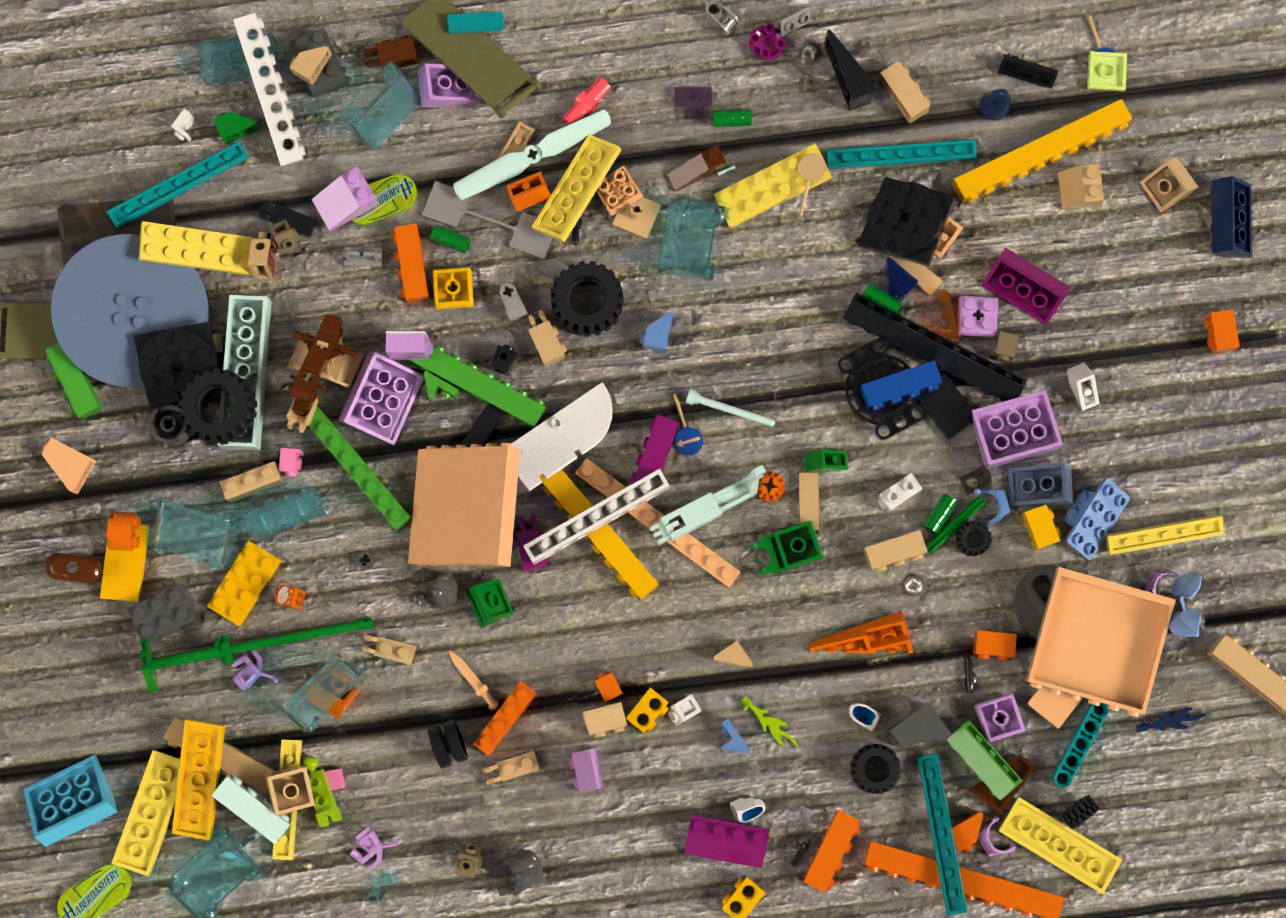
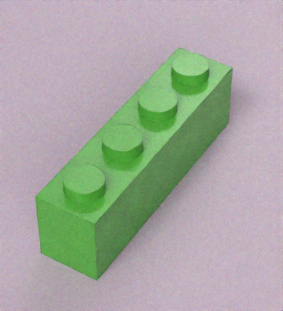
[45,343,104,419]
[947,721,1023,800]

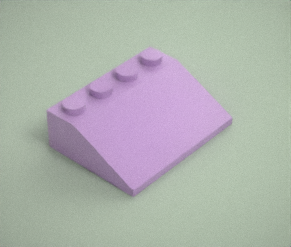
[338,352,424,445]
[971,390,1063,469]

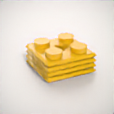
[433,267,474,309]

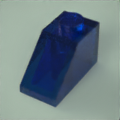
[885,257,918,302]

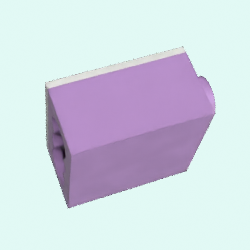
[386,331,433,360]

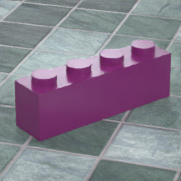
[630,415,679,484]

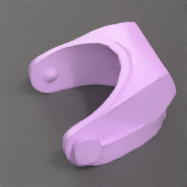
[1144,571,1178,594]
[978,816,1016,857]

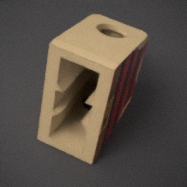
[248,232,275,279]

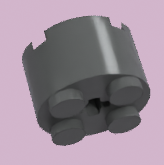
[149,405,191,446]

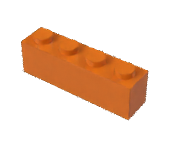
[392,223,430,304]
[473,681,538,756]
[802,809,861,893]

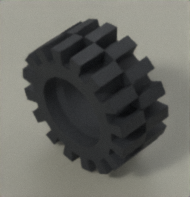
[955,521,992,557]
[1061,795,1099,829]

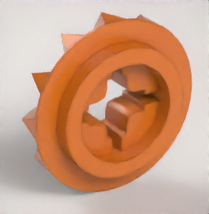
[757,471,785,501]

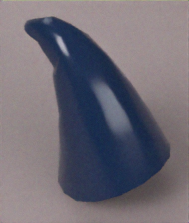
[979,89,1011,121]

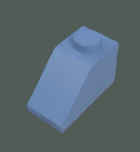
[640,312,673,353]

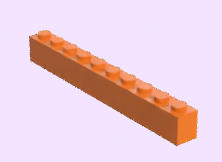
[863,840,1065,918]

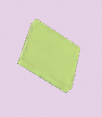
[1087,51,1127,92]

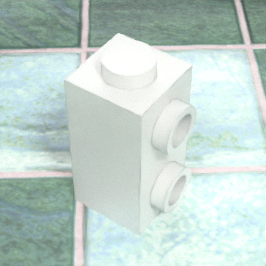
[878,473,922,512]

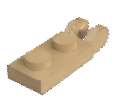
[359,634,417,665]
[482,751,540,785]

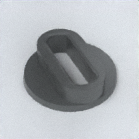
[1013,566,1062,639]

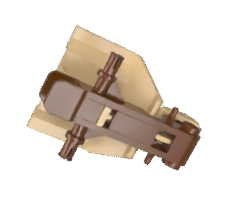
[286,314,365,433]

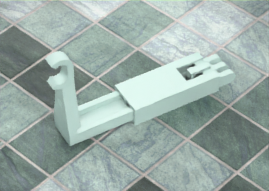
[649,465,766,545]

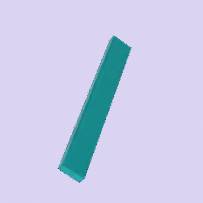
[825,140,977,170]
[106,141,249,229]
[917,753,968,916]

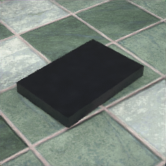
[917,372,973,440]

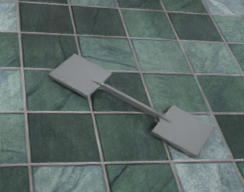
[422,181,553,259]

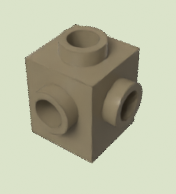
[269,219,299,254]
[454,844,484,878]

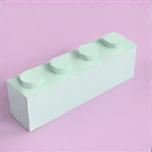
[212,774,291,844]

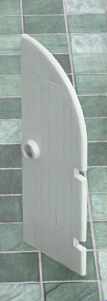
[512,382,612,491]

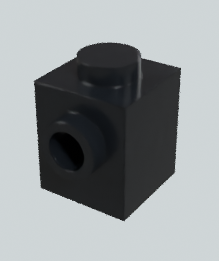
[490,344,518,376]

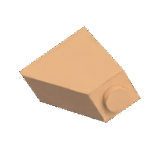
[42,438,96,494]

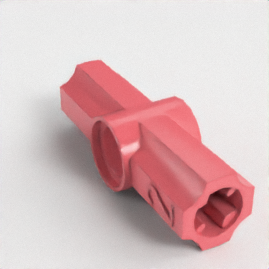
[562,77,611,125]

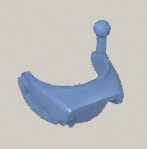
[974,488,1010,526]

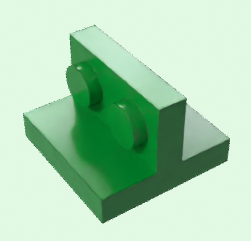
[467,579,514,628]

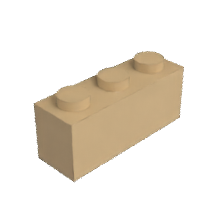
[878,61,930,124]
[220,462,285,503]
[863,530,928,573]

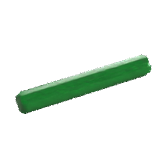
[925,496,985,554]

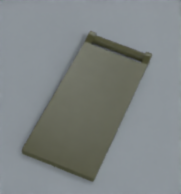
[400,0,542,118]
[0,302,59,359]

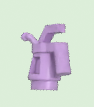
[232,650,279,691]
[349,827,402,870]

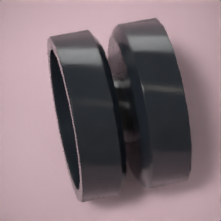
[428,719,468,769]

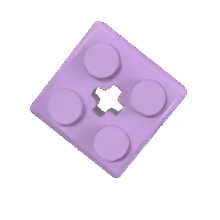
[957,296,998,337]
[974,694,1025,742]

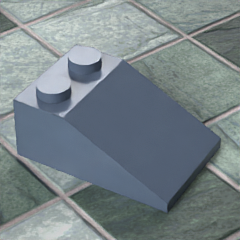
[1008,462,1073,507]

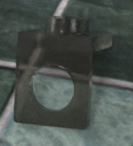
[959,465,992,495]

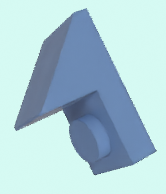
[720,719,750,753]

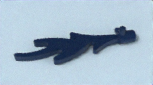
[1135,707,1206,733]

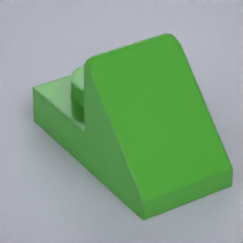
[424,370,460,402]

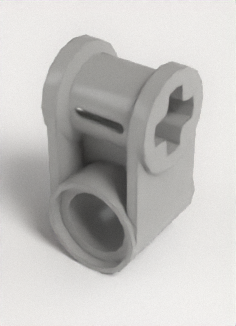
[705,0,740,36]
[499,283,528,322]

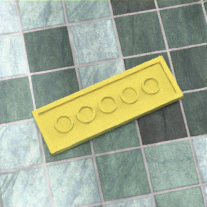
[532,135,621,242]
[714,143,832,229]
[139,221,256,276]
[111,750,180,876]
[998,797,1122,894]

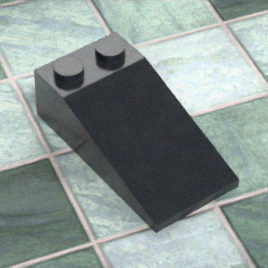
[824,30,875,111]

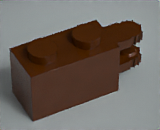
[363,36,419,72]

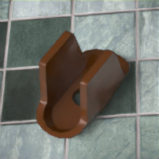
[45,553,101,585]

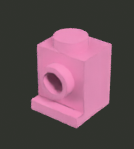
[279,448,303,477]

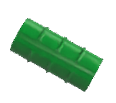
[713,108,752,128]
[430,225,471,254]
[863,283,903,313]
[923,493,957,535]

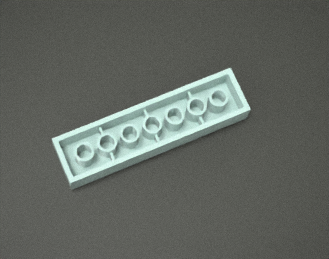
[217,295,272,451]

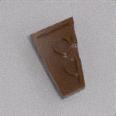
[968,755,1036,814]

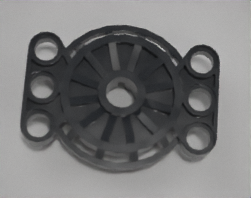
[837,338,926,440]

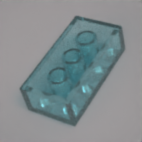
[198,33,279,86]
[242,486,329,542]

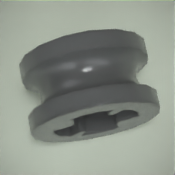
[356,551,375,569]

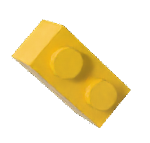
[1021,504,1061,550]

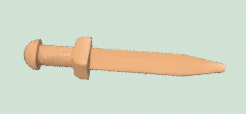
[449,651,499,710]

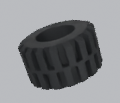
[850,744,901,794]

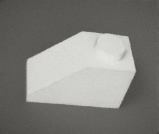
[1067,363,1100,411]

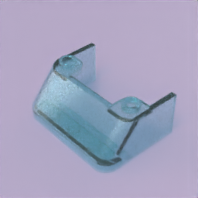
[280,653,368,732]

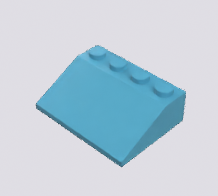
[23,755,118,847]

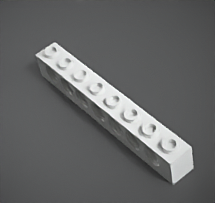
[233,13,306,167]
[524,469,669,565]

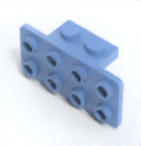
[1063,478,1130,560]

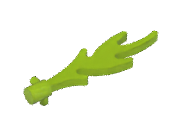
[741,696,798,747]

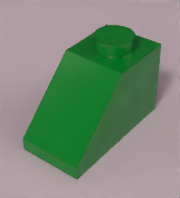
[213,112,260,145]
[804,449,848,473]

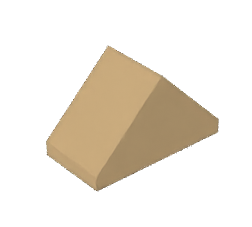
[713,641,753,668]

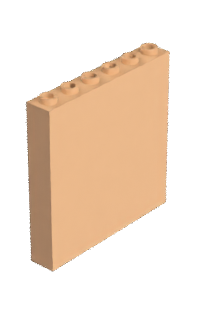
[408,443,520,567]
[1026,567,1176,717]

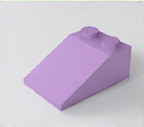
[417,64,481,108]
[312,166,379,232]
[569,748,603,792]

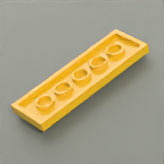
[172,718,225,840]

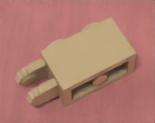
[527,310,567,367]

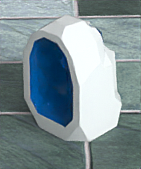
[849,702,881,731]
[730,797,766,823]

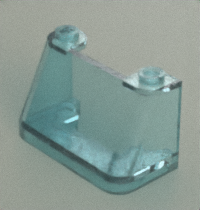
[339,61,420,149]
[658,195,725,281]
[150,500,240,571]
[169,828,263,918]

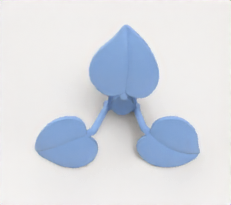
[1169,572,1202,637]

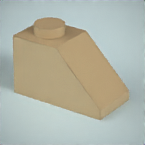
[290,46,332,85]

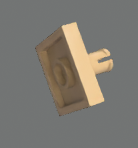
[612,197,661,240]

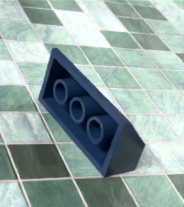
[1210,176,1252,258]

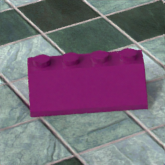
[982,247,1070,325]
[684,814,770,868]

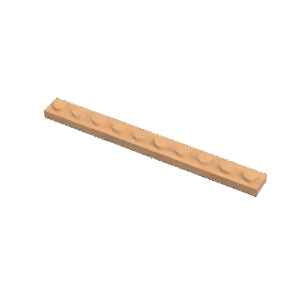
[575,458,741,588]

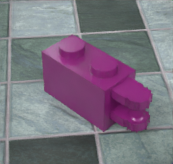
[516,514,550,572]

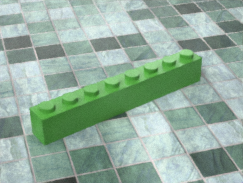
[406,345,547,429]
[309,405,412,532]

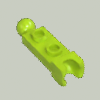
[303,756,342,828]

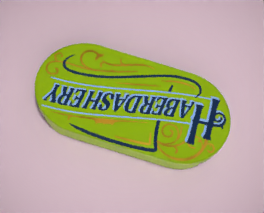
[351,174,417,226]
[57,865,132,918]

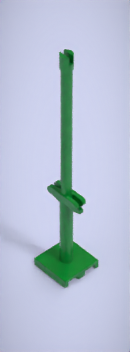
[140,617,373,693]

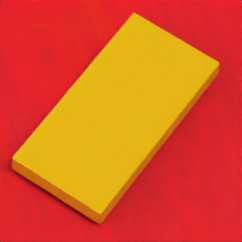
[100,525,149,602]
[207,540,282,627]

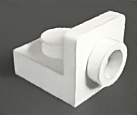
[171,109,194,142]
[668,694,702,726]

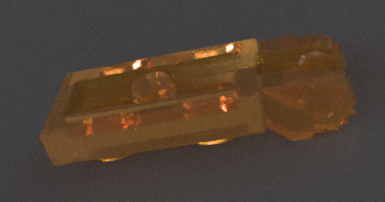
[938,289,959,343]

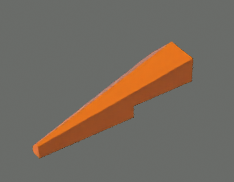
[809,611,913,653]

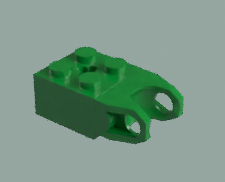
[749,520,825,576]

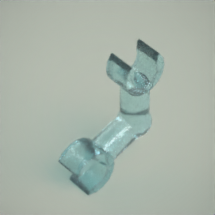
[366,872,401,904]

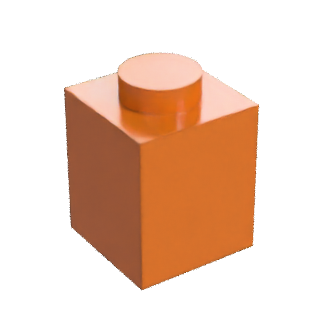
[594,671,623,703]

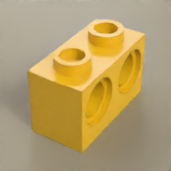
[626,688,669,733]
[721,876,765,918]

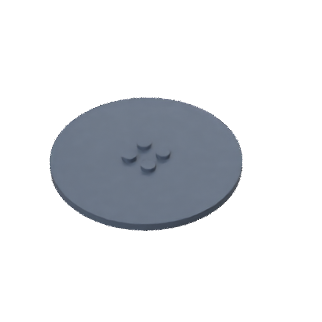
[51,234,209,387]

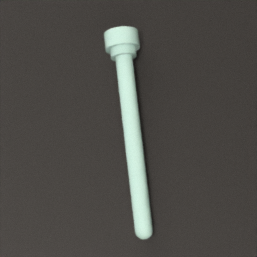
[686,389,775,426]

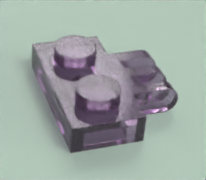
[675,87,712,119]

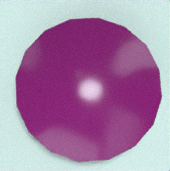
[749,24,786,60]

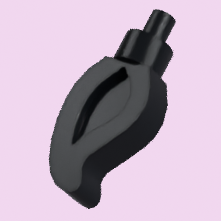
[790,839,811,867]

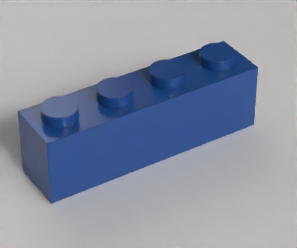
[860,360,942,411]

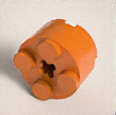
[107,511,141,551]

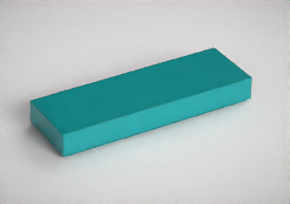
[447,11,505,34]

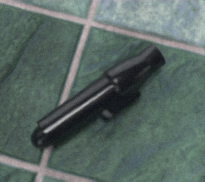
[572,218,582,245]
[964,655,976,694]

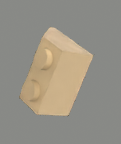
[1139,157,1198,212]
[1058,164,1104,210]
[583,702,628,738]
[264,764,315,816]

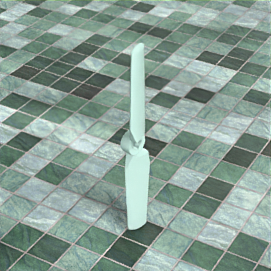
[453,110,611,200]

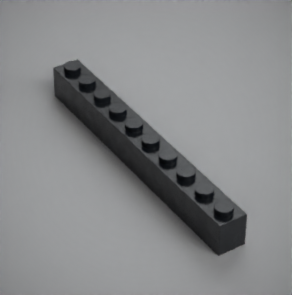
[843,293,1027,402]

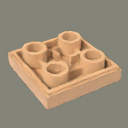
[596,165,643,216]
[1027,686,1082,729]

